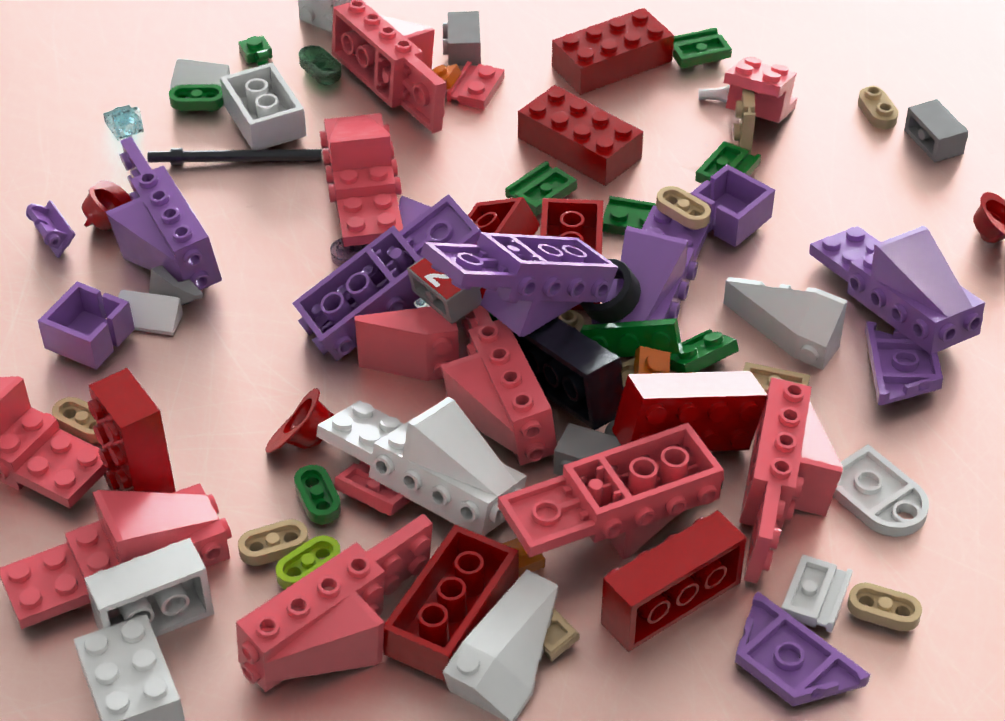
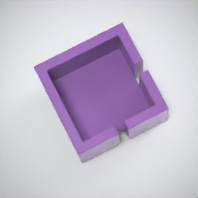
[690,164,775,247]
[38,281,135,370]

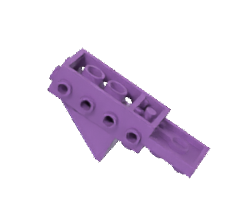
[106,136,222,290]
[292,194,481,361]
[592,205,711,324]
[809,225,985,355]
[420,232,618,337]

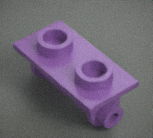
[26,200,76,258]

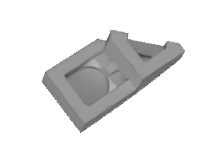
[149,266,203,305]

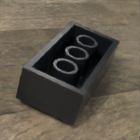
[513,317,624,430]

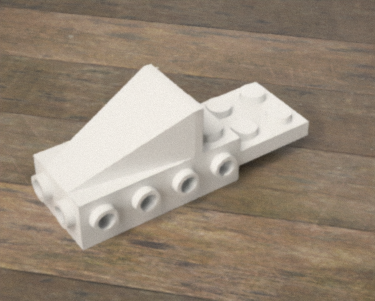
[316,397,527,536]

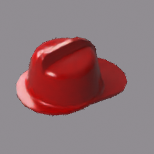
[81,180,132,231]
[973,192,1005,244]
[265,388,334,453]

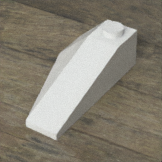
[723,277,847,370]
[443,570,559,721]

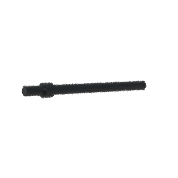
[147,148,322,165]

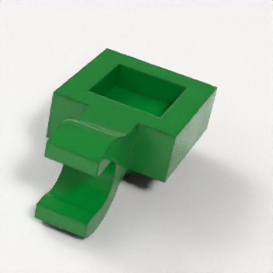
[238,35,273,66]

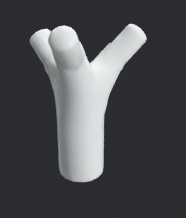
[698,85,730,103]

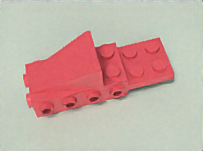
[332,0,447,133]
[319,113,403,247]
[441,305,557,466]
[0,376,108,509]
[739,377,843,584]
[498,423,724,560]
[0,483,232,629]
[236,514,433,693]

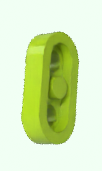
[276,535,341,589]

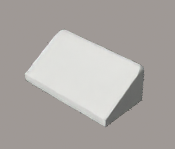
[170,58,231,90]
[118,290,183,336]

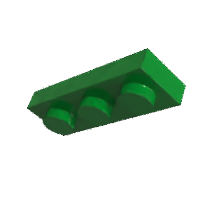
[580,318,682,357]

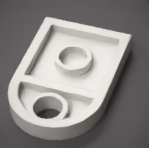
[833,444,929,537]

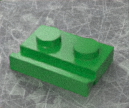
[673,27,732,68]
[695,141,761,183]
[505,161,577,216]
[603,196,656,235]
[670,329,739,373]

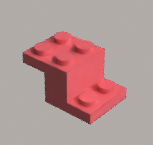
[723,57,798,123]

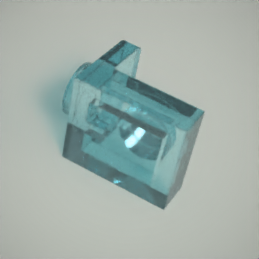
[103,104,144,140]

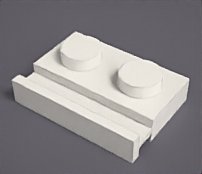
[781,554,853,633]

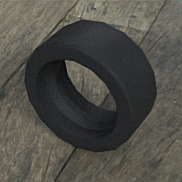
[580,259,641,323]

